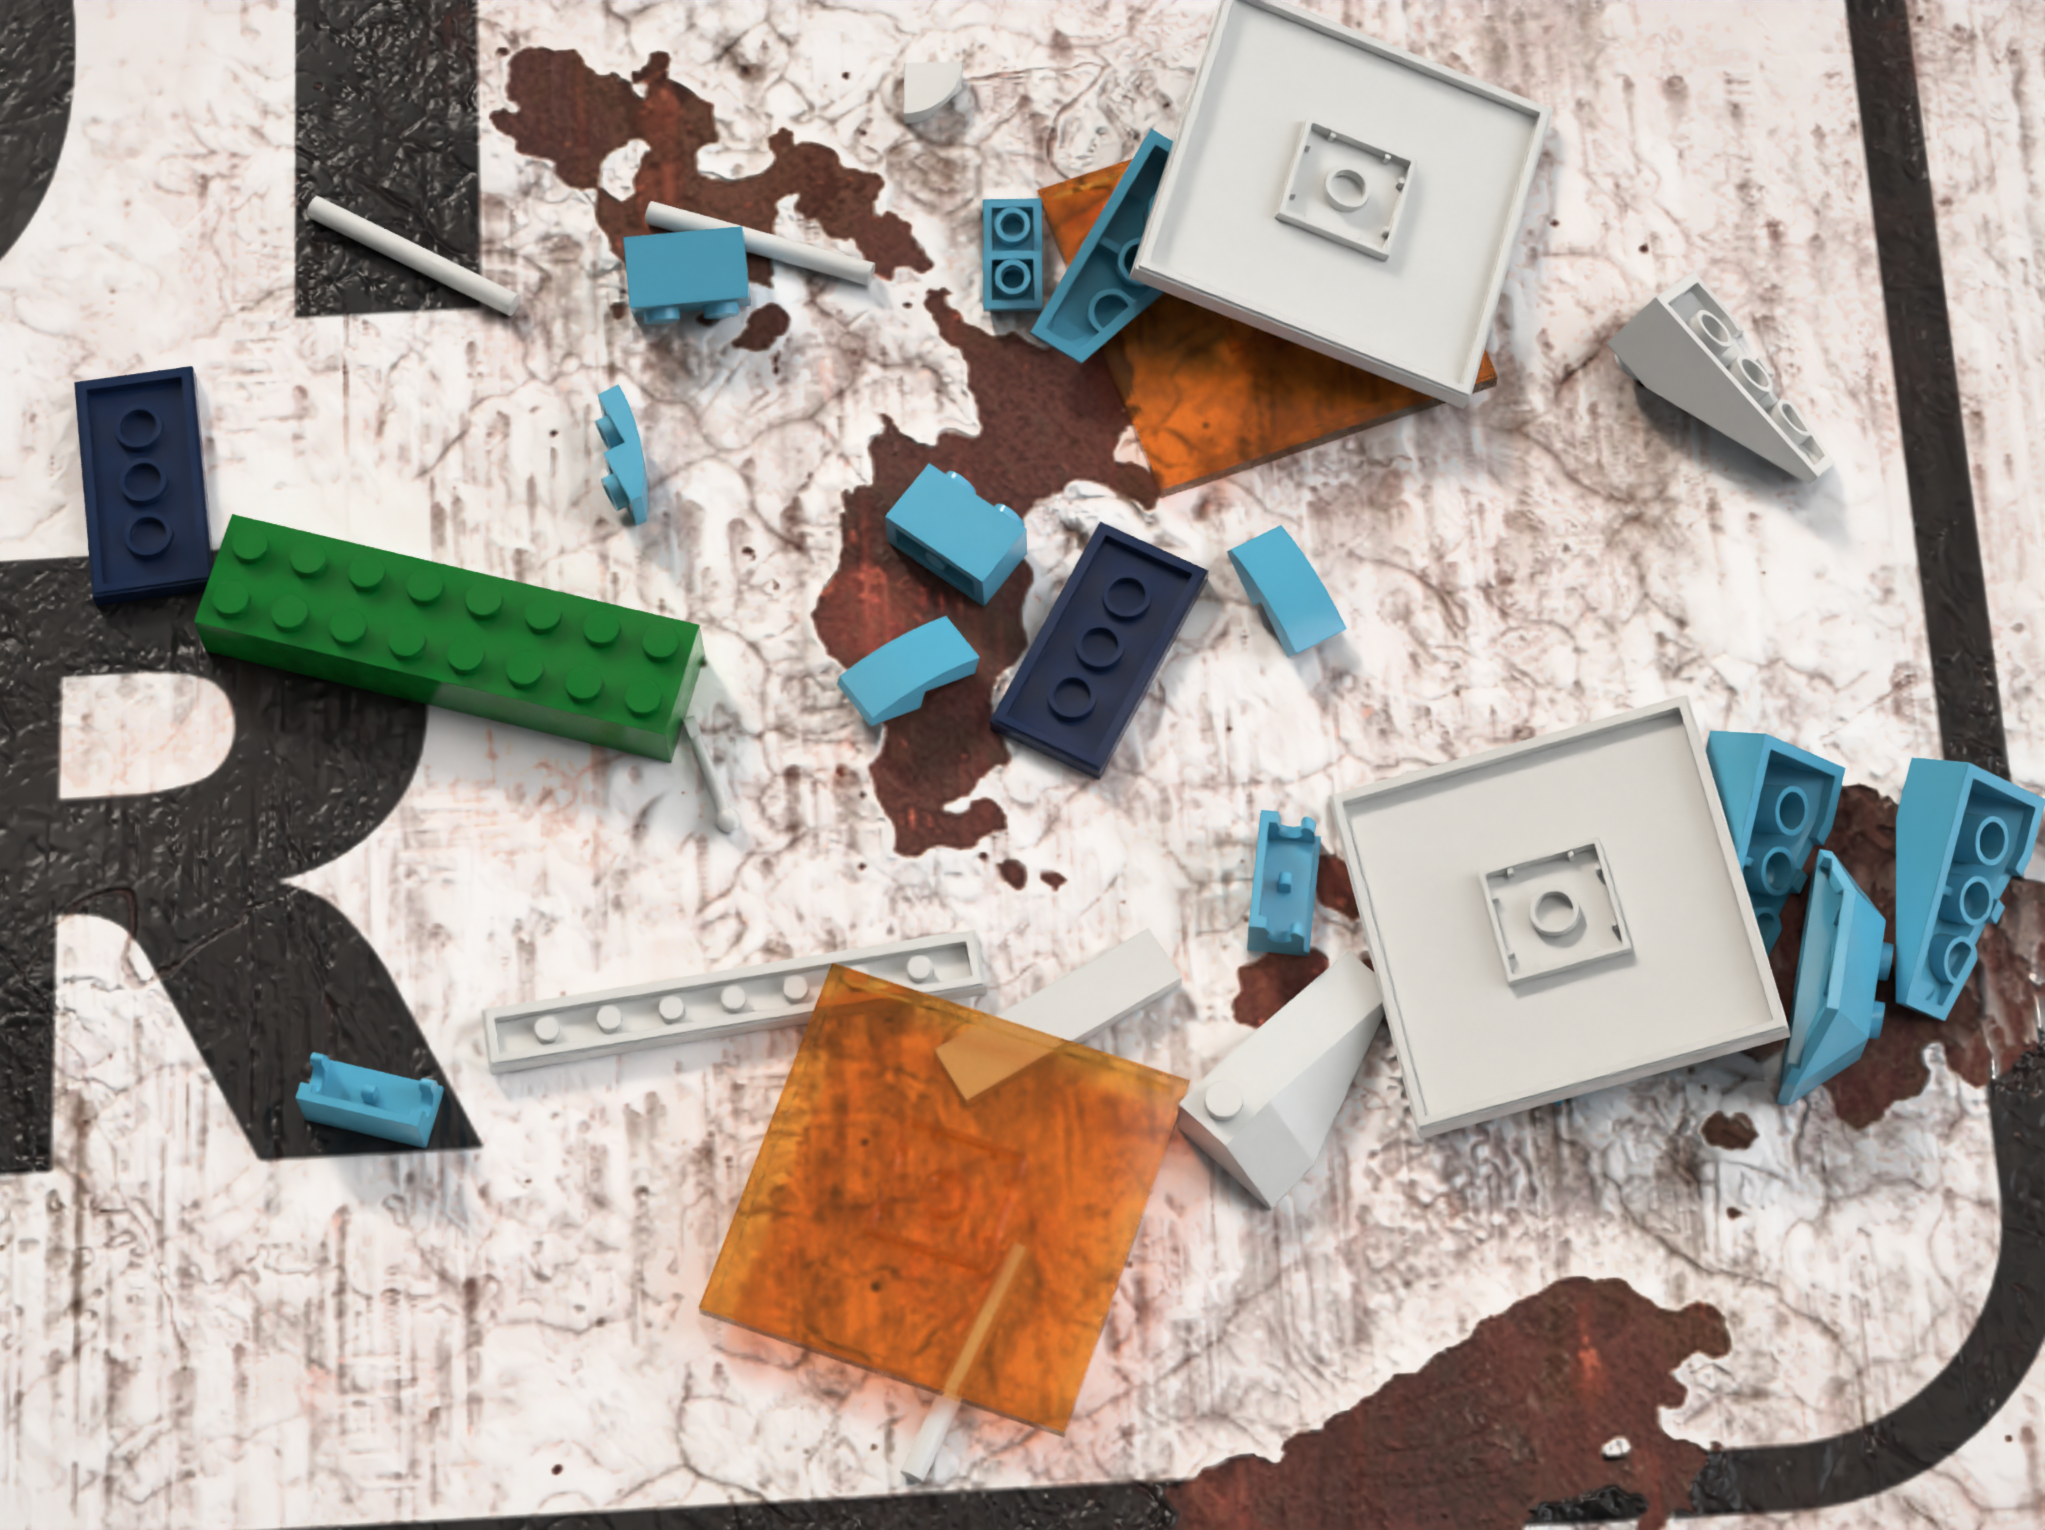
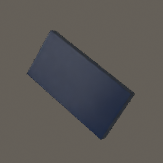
[74,366,214,606]
[990,521,1209,780]

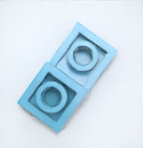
[983,198,1043,312]
[595,384,649,526]
[1226,525,1347,658]
[837,616,980,726]

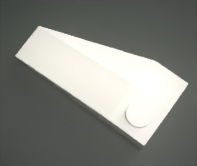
[1606,271,1836,485]
[1178,951,1385,1211]

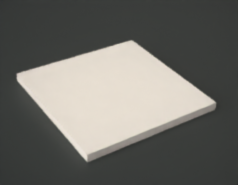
[1129,0,1553,409]
[1328,694,1791,1139]

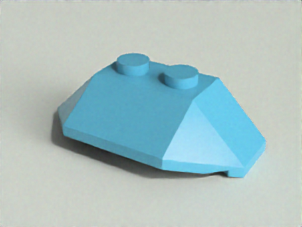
[1776,849,1894,1106]

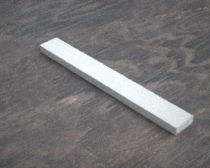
[481,929,987,1075]

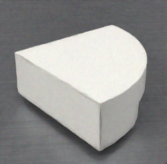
[904,62,963,124]

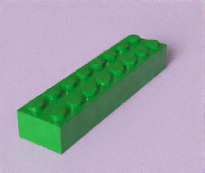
[194,514,705,763]

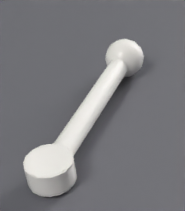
[682,715,741,832]

